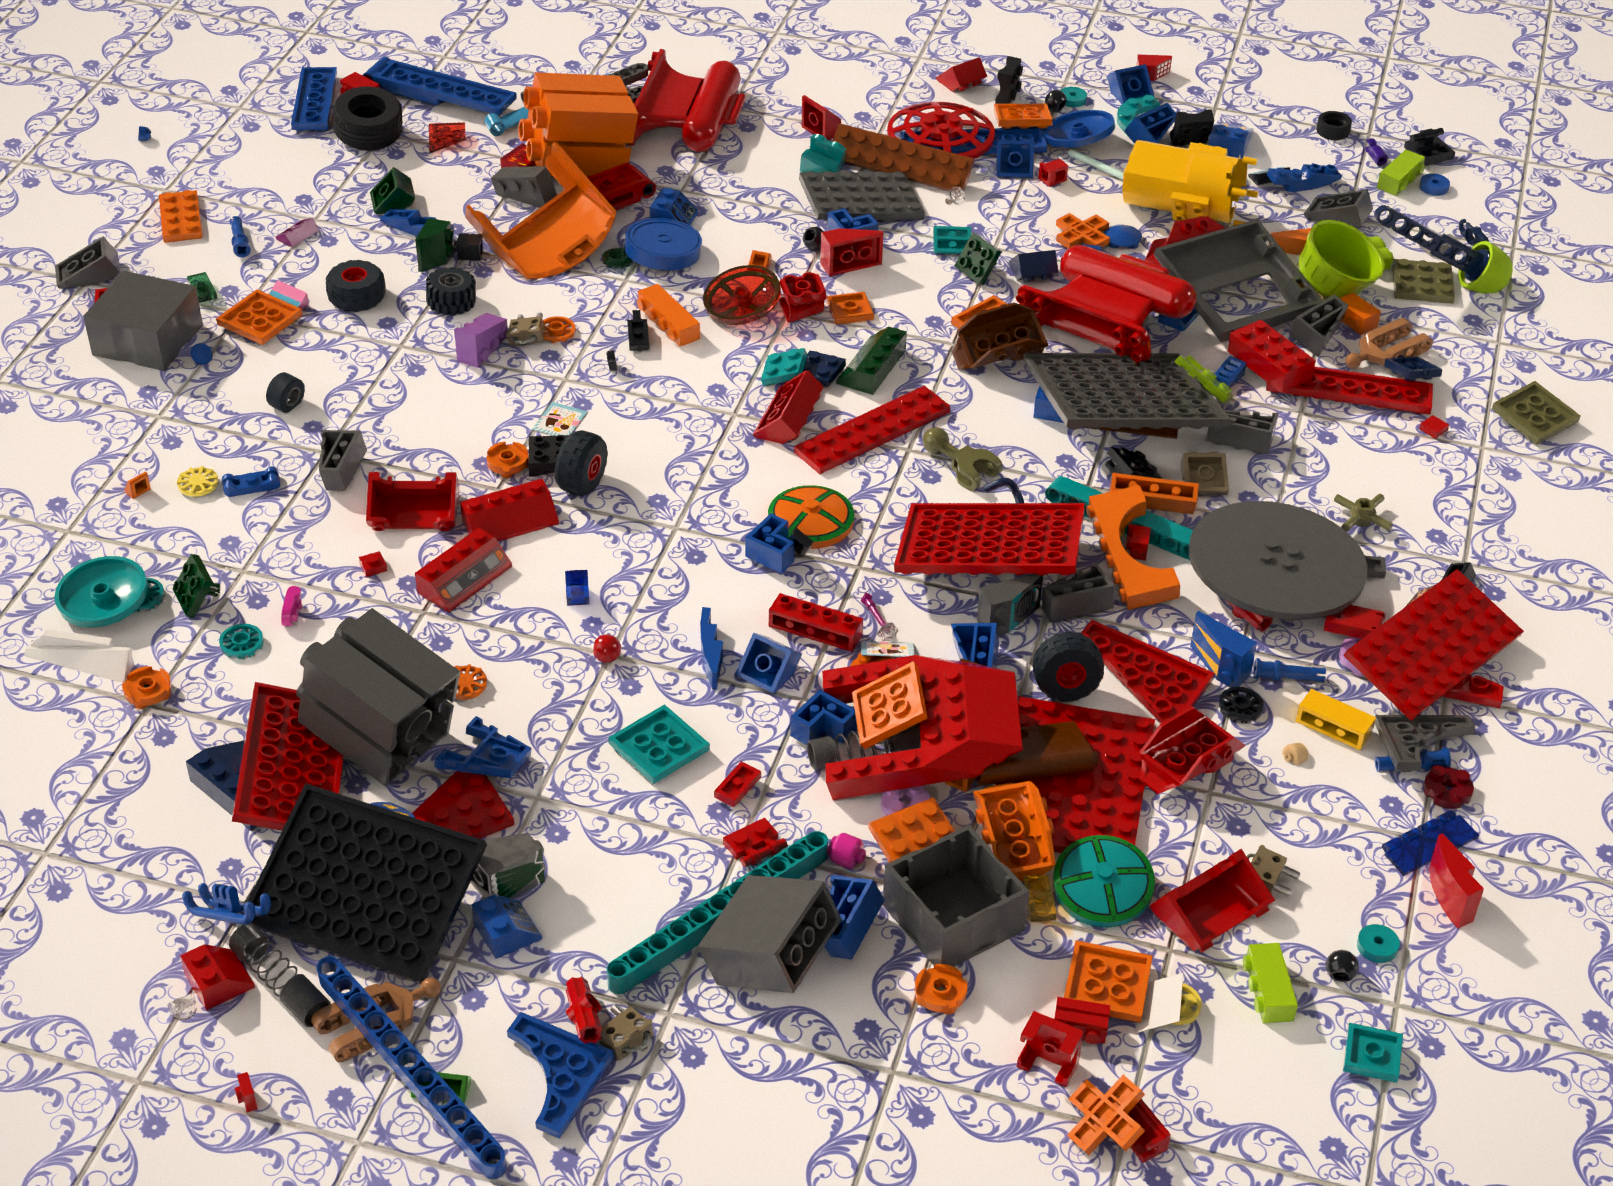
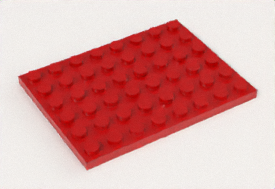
[894,503,1085,576]
[995,696,1155,853]

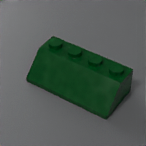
[836,326,907,395]

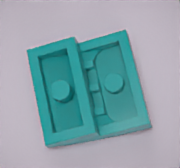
[933,226,972,254]

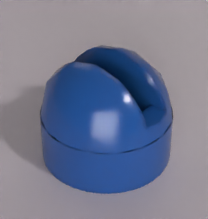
[138,126,151,141]

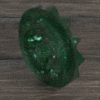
[602,248,633,269]

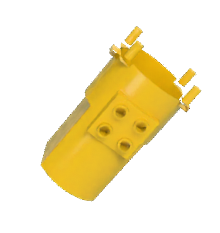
[1122,140,1259,226]

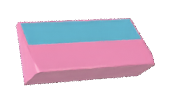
[269,281,309,310]

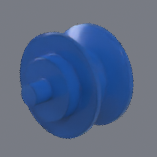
[190,343,213,365]

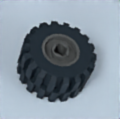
[426,267,476,315]

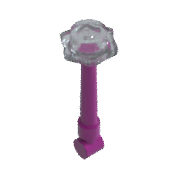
[860,593,899,641]

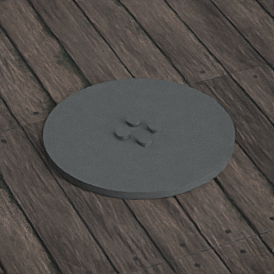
[1189,501,1368,620]

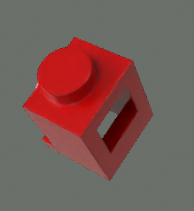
[1038,158,1068,187]
[1125,524,1151,561]

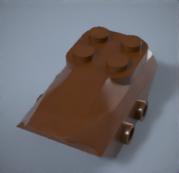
[951,302,1049,370]

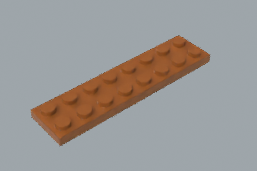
[832,123,975,195]

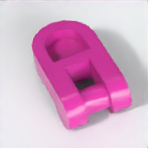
[281,586,302,626]

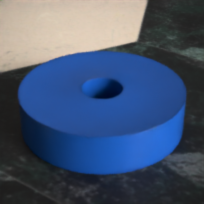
[1419,173,1450,196]

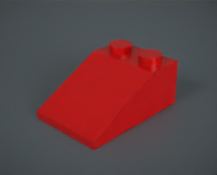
[820,228,884,277]

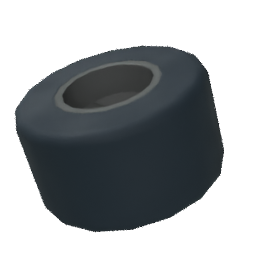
[266,372,305,413]

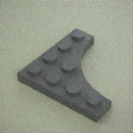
[1375,715,1475,772]

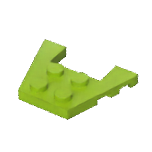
[1174,355,1233,403]

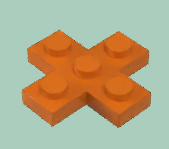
[1056,213,1110,249]
[1067,1074,1145,1156]

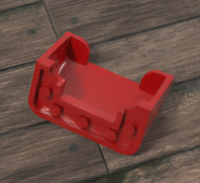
[366,472,460,531]
[1149,848,1275,953]

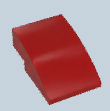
[1429,833,1484,929]

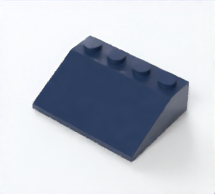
[185,740,258,831]

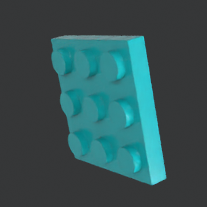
[608,704,710,784]

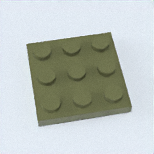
[1392,259,1455,304]
[1491,381,1581,445]

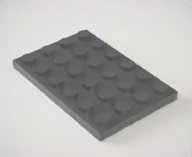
[799,171,925,220]

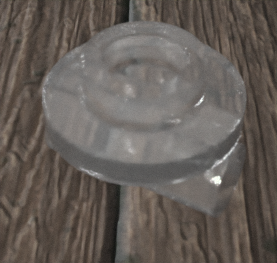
[945,186,965,205]
[167,993,197,1020]

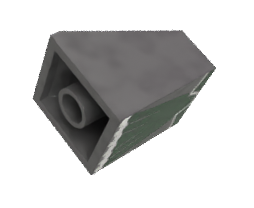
[470,833,546,899]

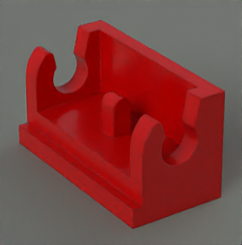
[1127,1099,1171,1163]

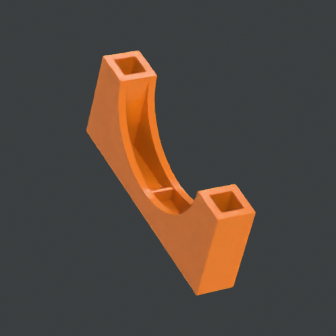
[1086,485,1180,610]

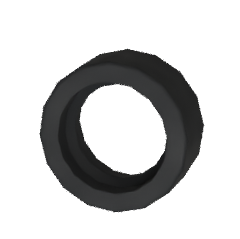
[1316,111,1352,140]

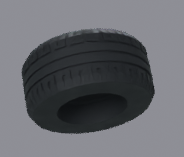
[332,86,403,151]

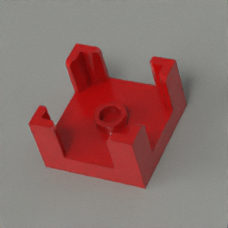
[1017,1011,1084,1087]

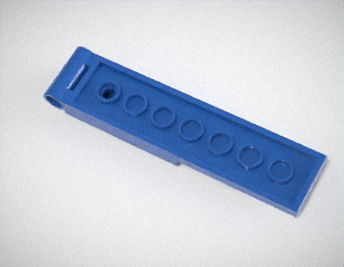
[363,56,517,116]

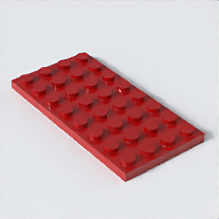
[1343,569,1524,721]
[232,682,343,831]

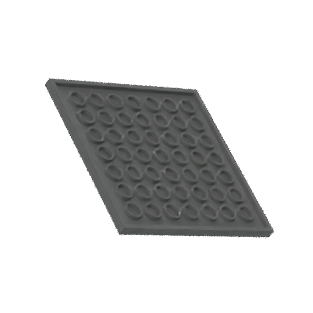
[1023,353,1231,429]

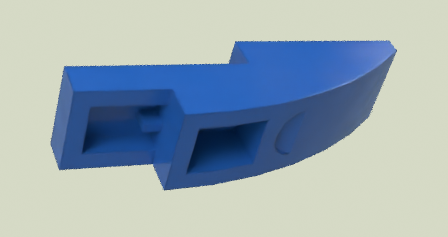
[1267,163,1342,192]

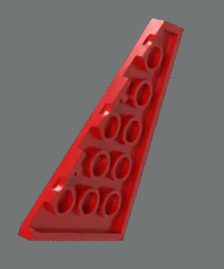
[1081,620,1215,723]
[412,771,515,839]

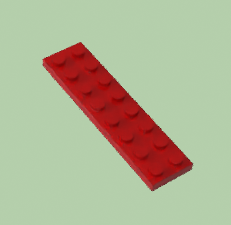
[1266,367,1433,414]
[794,385,950,475]

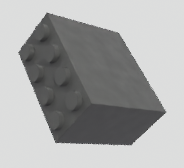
[697,875,842,993]

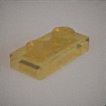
[1023,875,1057,922]

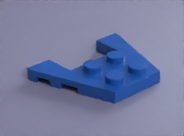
[434,716,532,779]

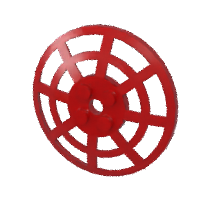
[887,102,995,159]

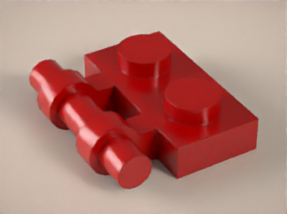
[723,817,788,867]

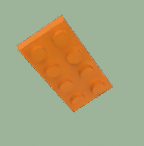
[159,190,203,243]

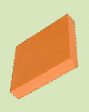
[827,291,874,325]

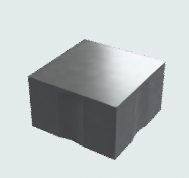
[83,271,203,371]
[882,825,1029,967]

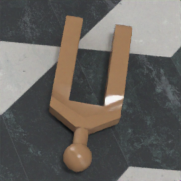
[1345,318,1433,369]
[311,977,441,1062]

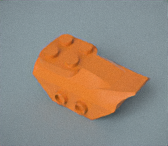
[973,781,1056,881]

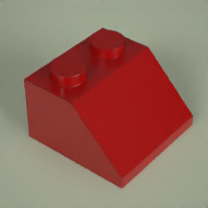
[936,57,988,92]
[801,95,841,140]
[180,944,255,1011]

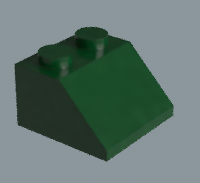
[370,167,416,214]
[415,218,455,272]

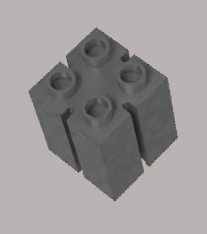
[296,608,461,786]

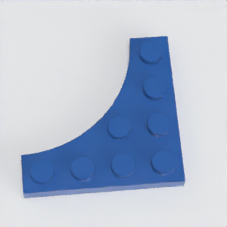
[507,1012,614,1139]

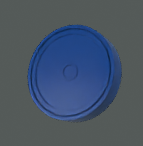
[624,218,702,270]

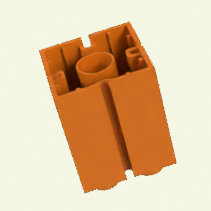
[518,72,638,177]

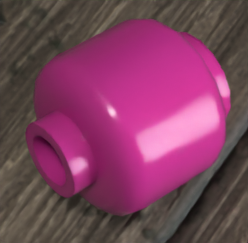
[827,833,866,869]

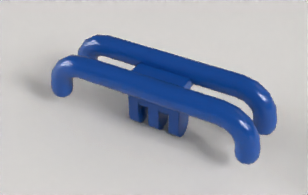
[182,883,271,925]

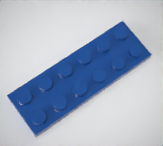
[291,67,338,131]

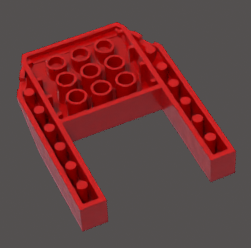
[822,655,1023,800]

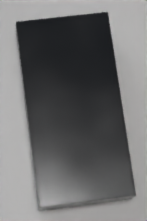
[789,528,813,557]

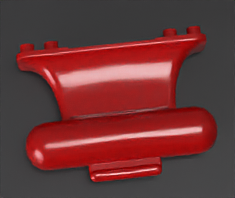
[628,49,746,152]
[1016,245,1197,363]

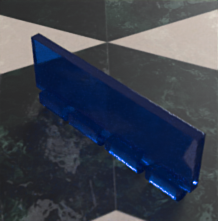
[1382,810,1479,876]

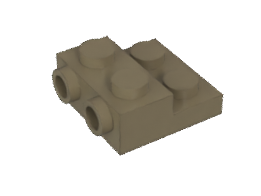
[1181,452,1229,495]

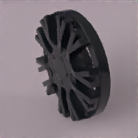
[1219,687,1264,724]

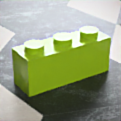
[1377,149,1425,196]
[1243,943,1298,1023]

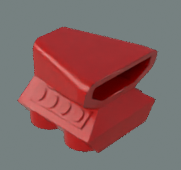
[779,272,827,323]

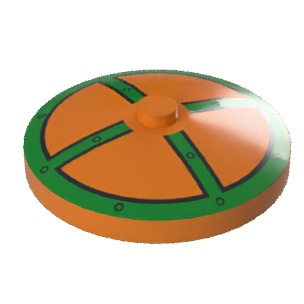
[768,485,854,549]

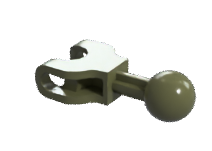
[923,427,1003,491]

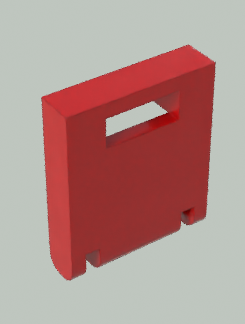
[1323,605,1386,639]

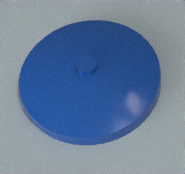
[1043,110,1115,148]

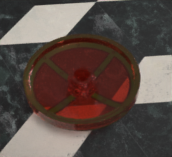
[703,265,781,325]

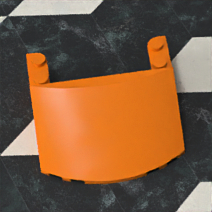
[465,141,617,279]

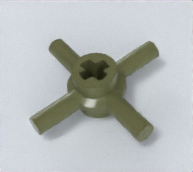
[1334,493,1393,532]

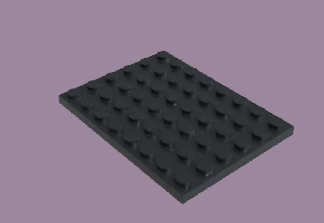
[244,783,487,984]

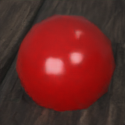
[593,634,621,663]

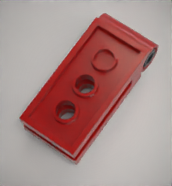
[587,162,657,210]

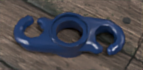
[1459,219,1489,245]

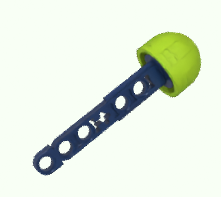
[1374,205,1513,294]

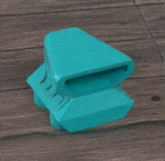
[799,134,846,173]

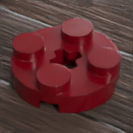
[1423,765,1474,809]

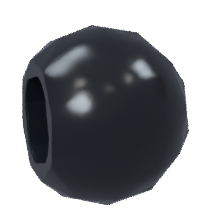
[1045,90,1067,112]
[802,227,824,250]
[1325,949,1359,982]

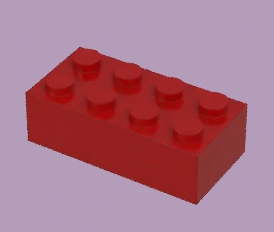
[1227,320,1316,393]

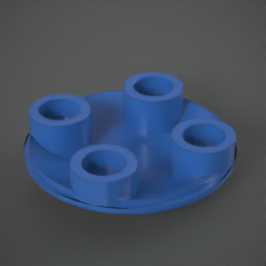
[1104,224,1142,249]

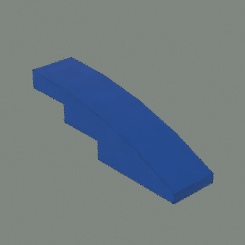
[380,209,455,236]
[700,607,723,690]

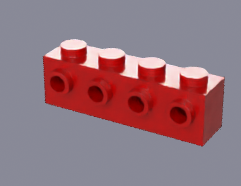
[768,593,864,652]

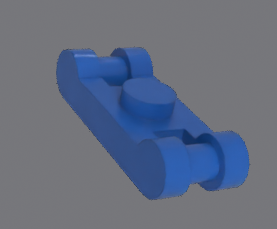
[222,466,280,497]

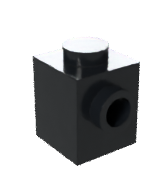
[454,233,484,261]

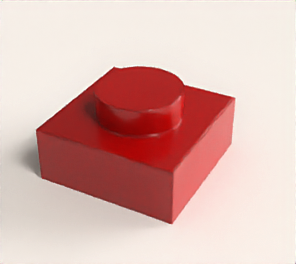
[358,551,388,577]
[234,1072,258,1113]

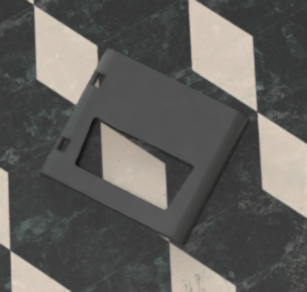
[1154,219,1323,342]

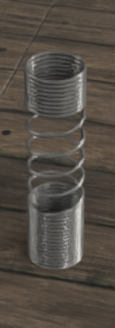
[807,723,921,770]
[229,923,331,1028]

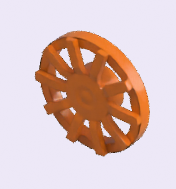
[543,316,575,343]
[455,664,487,700]

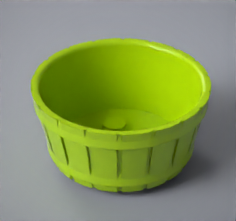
[1298,220,1385,298]

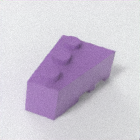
[454,313,509,368]

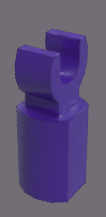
[1365,138,1388,165]

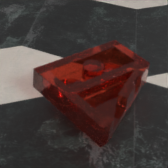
[429,122,466,153]

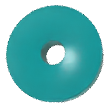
[1060,87,1087,107]
[1356,924,1400,963]

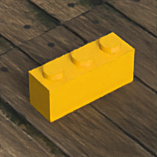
[1295,689,1376,751]

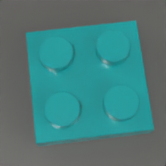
[761,348,807,386]
[1343,1022,1403,1083]

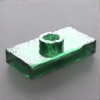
[187,272,218,303]

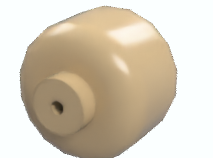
[1282,742,1309,765]

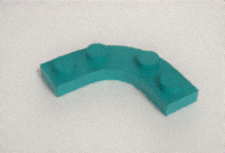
[1117,95,1160,136]

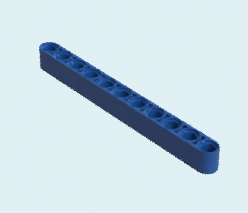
[316,956,507,1179]

